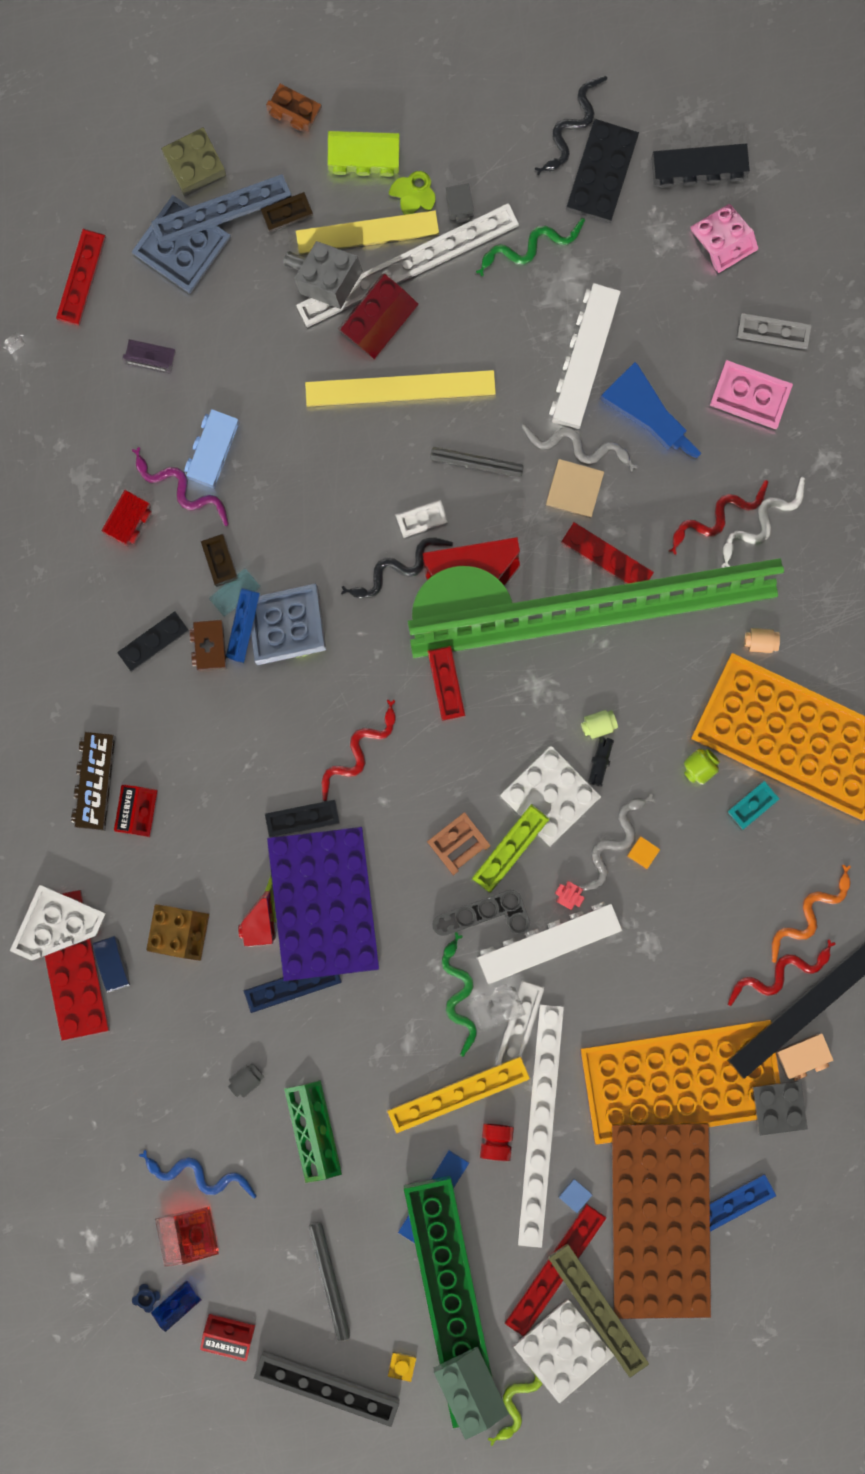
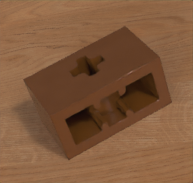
[189,620,227,672]

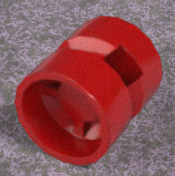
[480,1123,514,1161]

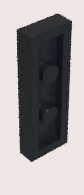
[117,611,189,672]
[265,800,340,837]

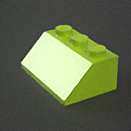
[328,131,400,177]

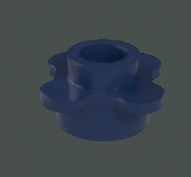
[132,1284,161,1313]

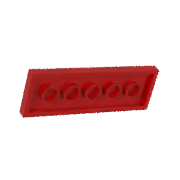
[45,890,110,1041]

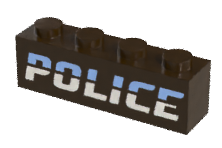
[71,732,116,831]

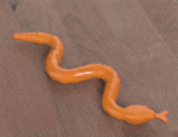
[772,865,851,963]

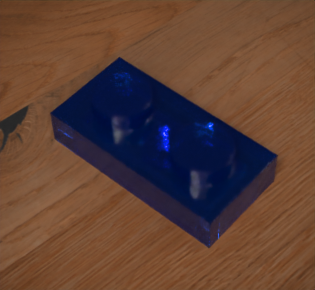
[151,1281,202,1332]

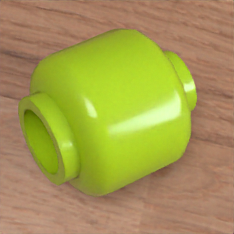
[684,749,720,784]

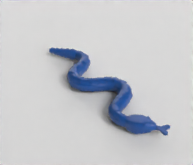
[139,1150,256,1199]

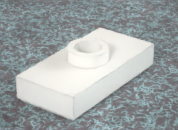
[396,500,448,538]

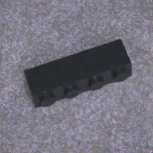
[651,143,750,188]

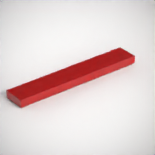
[504,1203,607,1336]

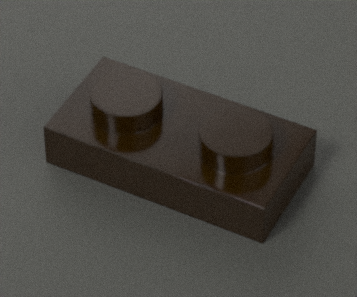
[261,192,313,233]
[201,534,238,587]

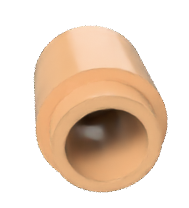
[744,628,780,653]

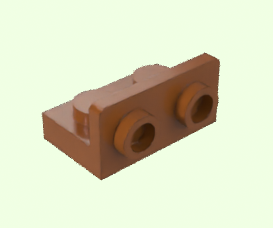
[266,83,322,132]

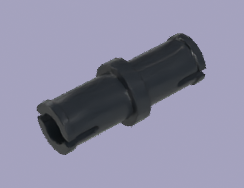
[587,737,614,787]

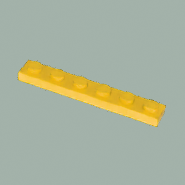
[387,1056,530,1134]

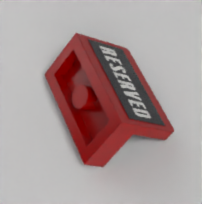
[114,785,158,837]
[200,1314,256,1361]

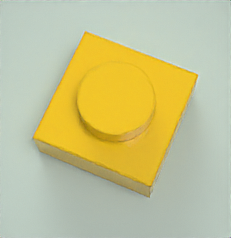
[388,1352,416,1382]

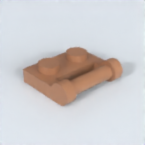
[427,812,491,876]

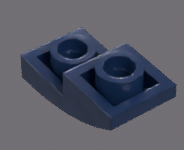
[93,936,130,992]

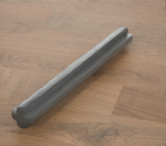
[309,1222,350,1341]

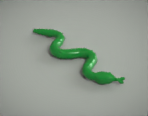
[476,218,585,276]
[442,932,477,1057]

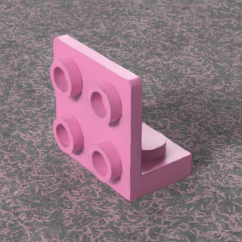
[691,204,758,273]

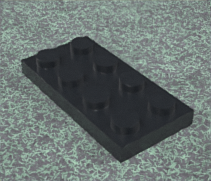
[566,118,639,223]

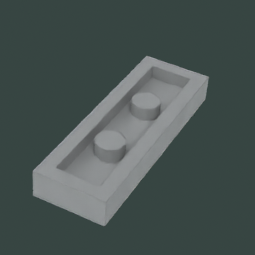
[737,313,811,350]

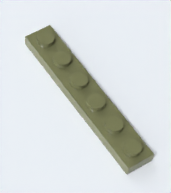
[548,1244,649,1378]

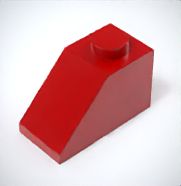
[238,891,276,946]

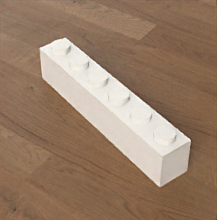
[549,283,621,430]
[477,902,622,984]

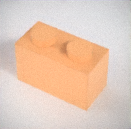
[776,1033,834,1081]

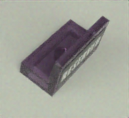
[122,339,176,374]

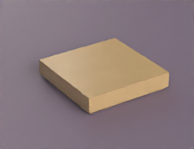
[546,459,604,518]

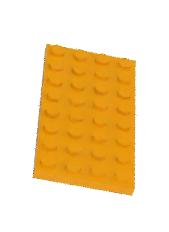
[691,653,865,821]
[580,1020,780,1145]

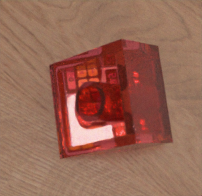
[155,1206,219,1267]

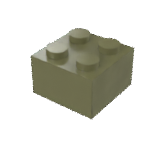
[161,127,226,197]

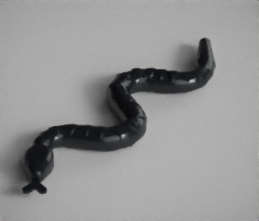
[535,76,608,176]
[341,537,453,598]

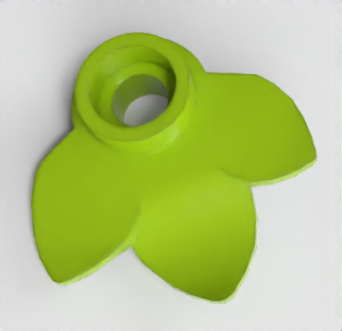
[389,171,435,215]

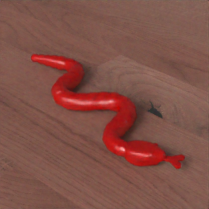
[669,480,768,555]
[321,700,396,801]
[728,940,836,1006]

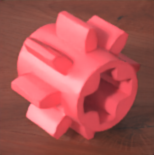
[555,881,585,910]

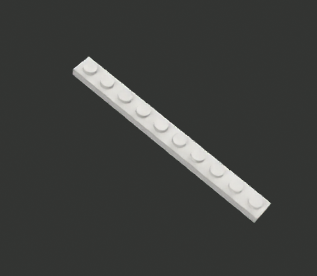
[296,203,519,328]
[518,1005,564,1248]

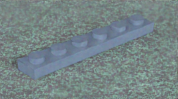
[151,174,292,246]

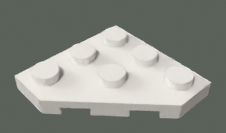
[10,885,106,961]

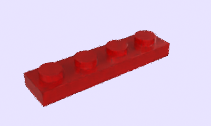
[561,522,654,584]

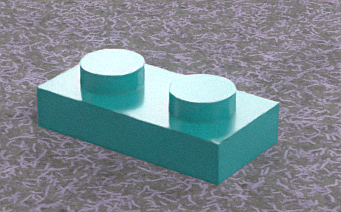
[727,781,779,830]

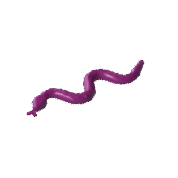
[132,447,229,526]

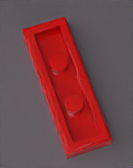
[427,646,465,721]

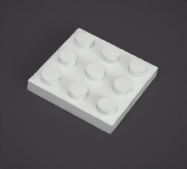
[500,746,601,847]
[512,1299,614,1403]

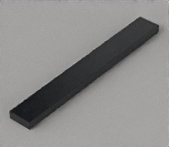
[727,942,865,1079]

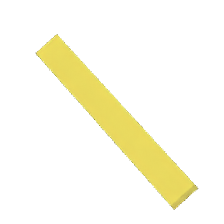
[305,370,496,407]

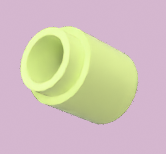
[581,710,618,739]

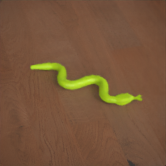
[488,1366,543,1446]

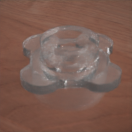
[2,333,26,354]

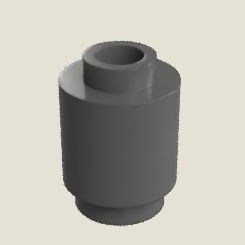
[228,1063,264,1098]

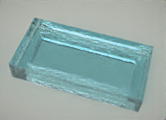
[209,568,261,617]

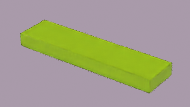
[472,804,550,893]

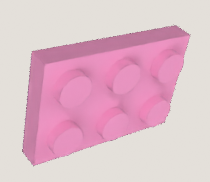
[709,360,793,430]

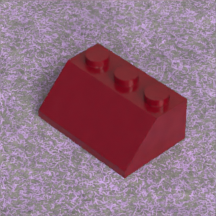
[338,274,419,359]

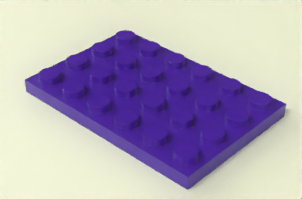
[267,827,379,981]

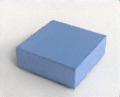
[559,1179,592,1213]

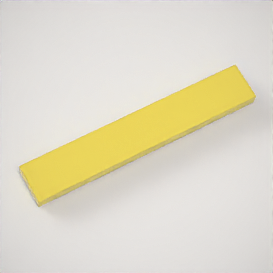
[296,210,439,255]

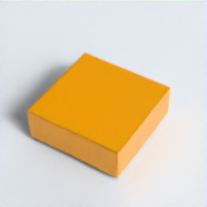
[627,836,660,869]

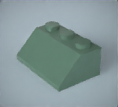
[434,1347,509,1440]

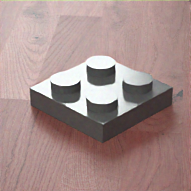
[752,1081,808,1136]

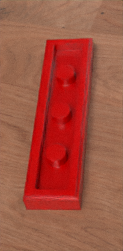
[56,229,106,326]

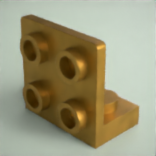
[146,904,209,961]

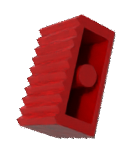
[101,490,152,547]

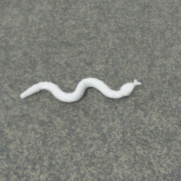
[721,477,805,568]

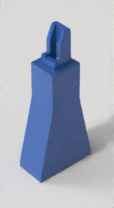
[600,362,701,458]

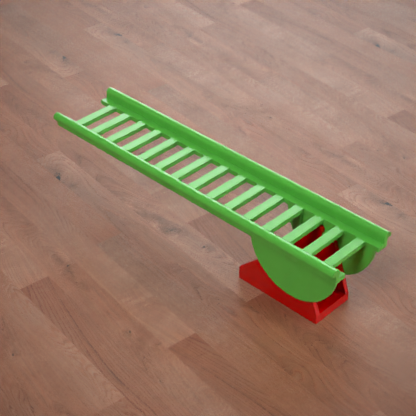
[408,537,784,658]

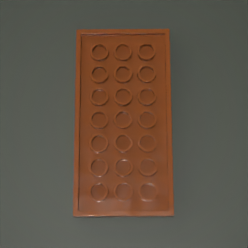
[612,1123,711,1319]

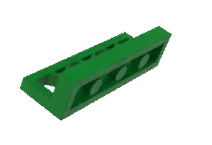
[284,1080,342,1183]

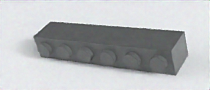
[253,1351,400,1427]

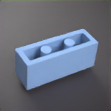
[184,409,240,489]

